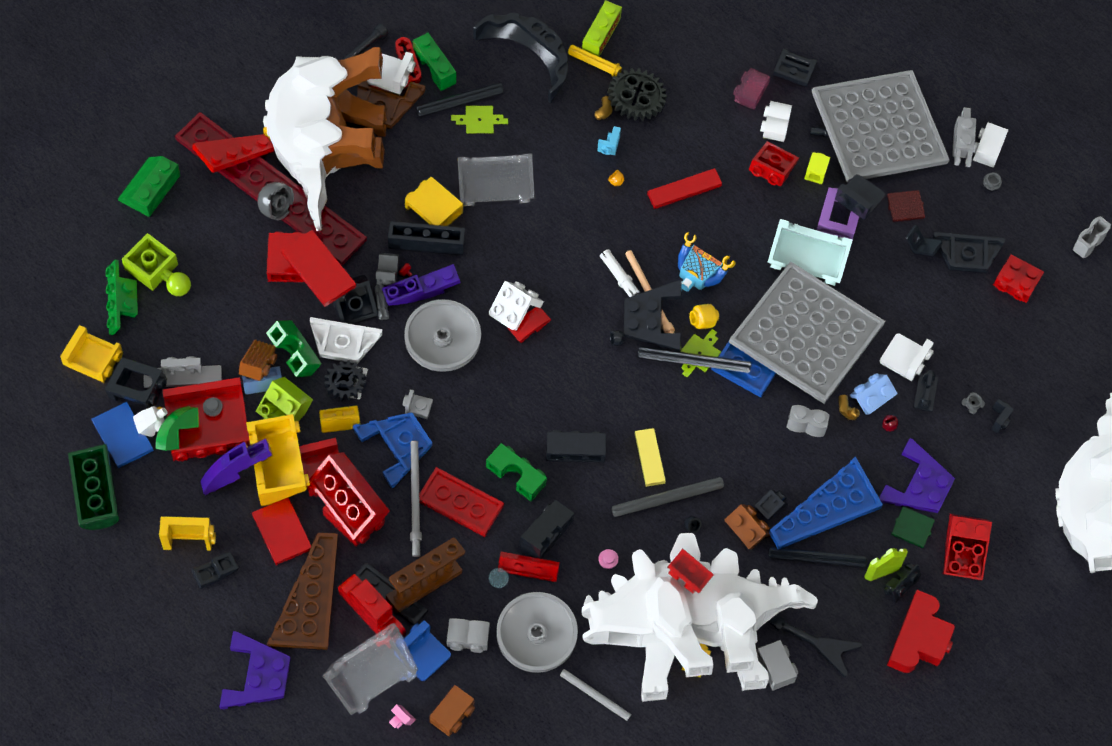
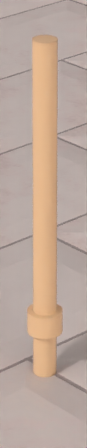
[625,250,675,333]

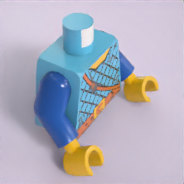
[678,232,735,291]

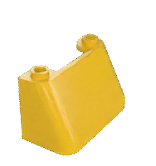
[246,414,310,506]

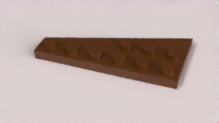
[267,533,338,650]

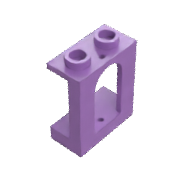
[817,187,859,240]

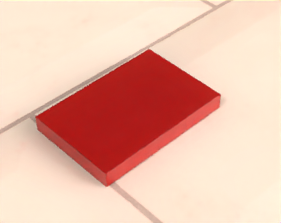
[252,498,311,565]

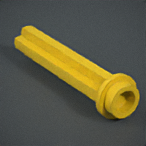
[568,45,622,77]

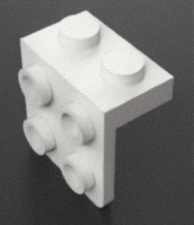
[367,52,415,94]
[489,281,544,330]
[880,334,934,381]

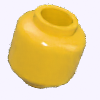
[690,304,719,329]

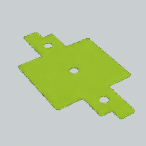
[451,106,508,134]
[681,329,721,377]

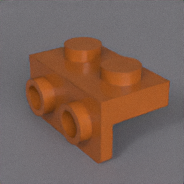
[725,504,770,550]

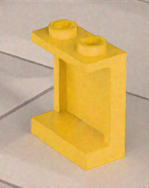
[405,177,463,226]
[60,325,123,383]
[159,517,216,551]

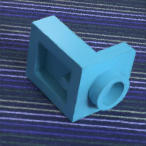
[597,126,621,155]

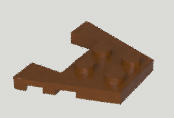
[357,81,426,129]

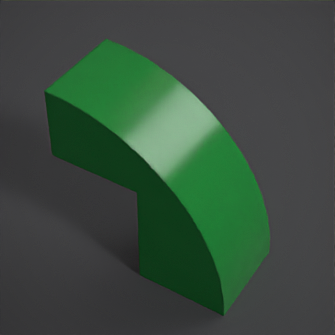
[156,406,199,451]

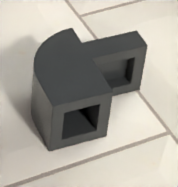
[376,253,399,286]

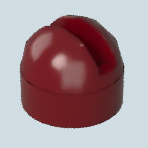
[882,415,898,432]

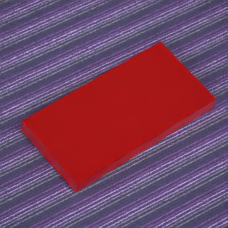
[281,230,356,307]
[419,467,504,537]

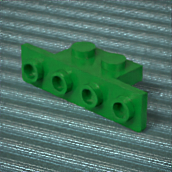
[105,260,138,335]

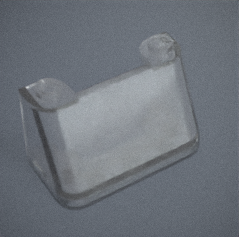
[457,154,535,206]
[323,623,418,715]

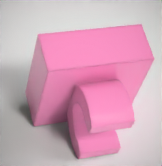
[389,704,416,729]

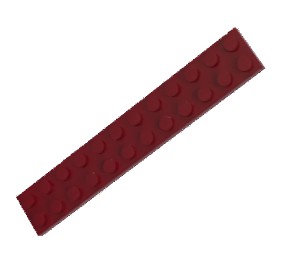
[175,112,367,266]

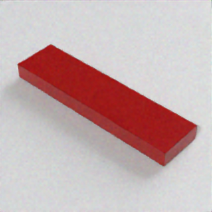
[647,168,722,209]

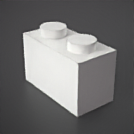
[973,122,1008,167]

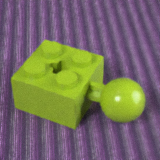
[122,233,191,296]

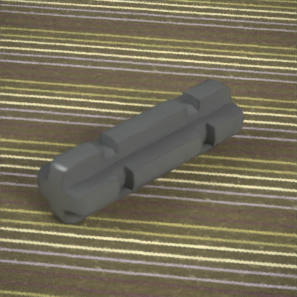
[374,284,389,320]

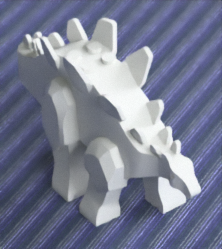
[582,533,818,702]

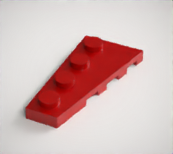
[192,134,274,173]

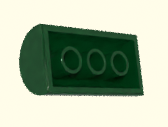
[68,444,119,530]

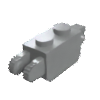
[952,107,976,167]

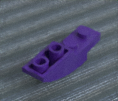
[382,264,461,306]
[201,439,272,495]

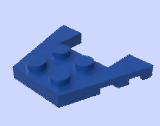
[353,412,432,488]

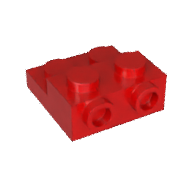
[749,141,799,187]
[993,254,1044,303]

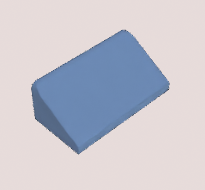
[242,366,282,394]

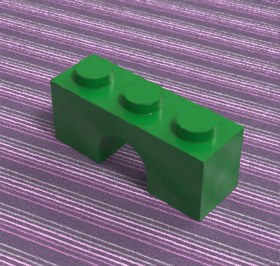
[413,33,456,91]
[266,320,322,377]
[486,443,547,502]

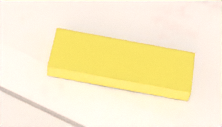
[635,428,666,487]

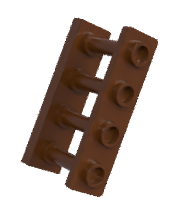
[385,537,465,613]

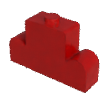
[338,574,406,650]
[887,590,955,673]

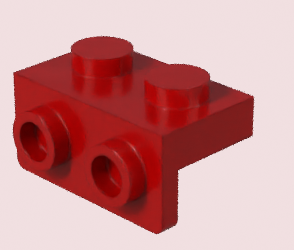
[667,548,714,594]

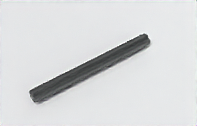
[612,477,724,517]

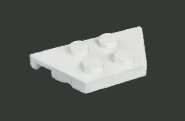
[310,317,383,364]

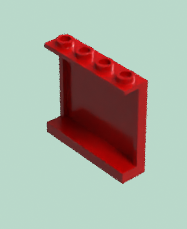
[162,377,250,461]

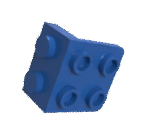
[395,621,451,681]

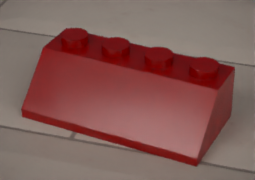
[309,452,390,540]

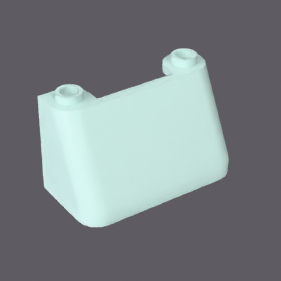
[768,219,853,286]

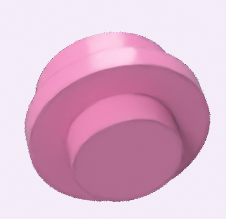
[599,549,618,569]

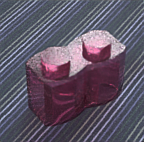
[733,68,770,110]

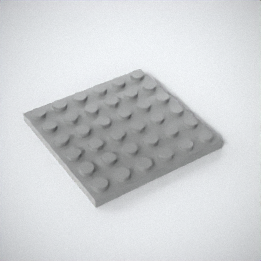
[812,70,949,183]
[729,262,885,404]

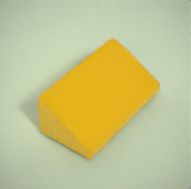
[319,405,360,433]

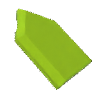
[864,548,908,581]

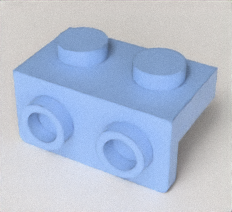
[850,373,898,415]

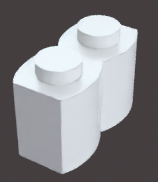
[760,101,792,142]

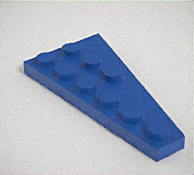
[769,457,883,549]

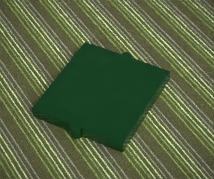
[891,506,935,548]

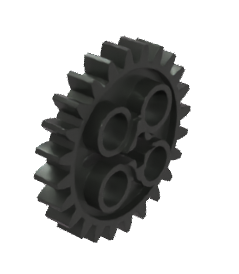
[608,68,667,121]

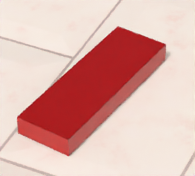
[498,552,560,582]

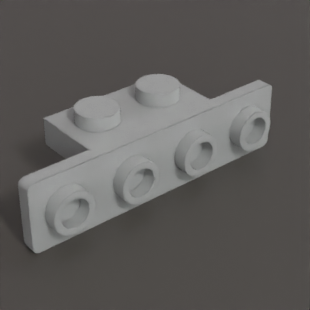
[144,356,222,388]

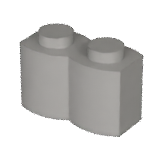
[1073,216,1111,258]
[787,405,830,437]
[447,619,490,653]

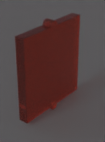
[887,190,925,222]

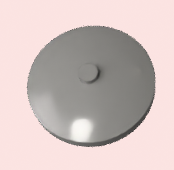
[405,300,481,372]
[497,592,578,672]

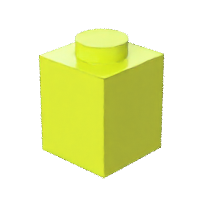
[805,152,830,184]

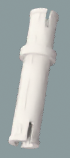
[600,249,640,297]

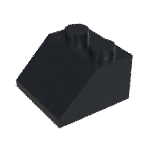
[333,275,378,324]

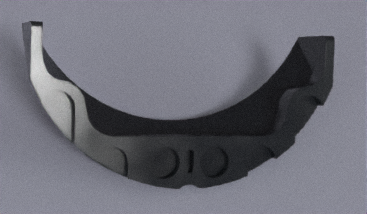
[473,13,568,103]

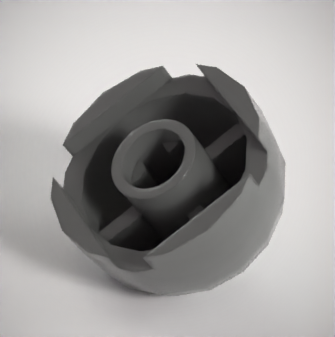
[258,182,294,221]

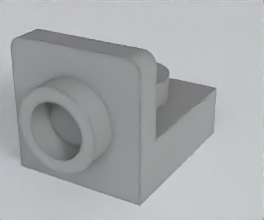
[403,389,433,419]

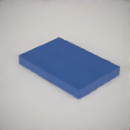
[711,341,776,398]
[91,402,154,468]

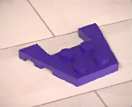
[879,438,955,513]
[219,631,291,709]

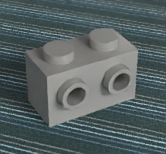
[757,640,798,691]

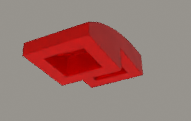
[508,307,551,343]

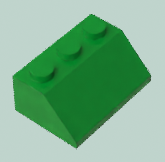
[118,156,180,217]

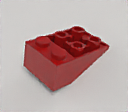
[943,514,992,580]

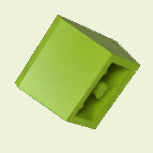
[256,377,313,421]

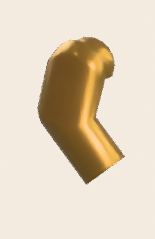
[595,96,612,120]
[839,395,860,420]

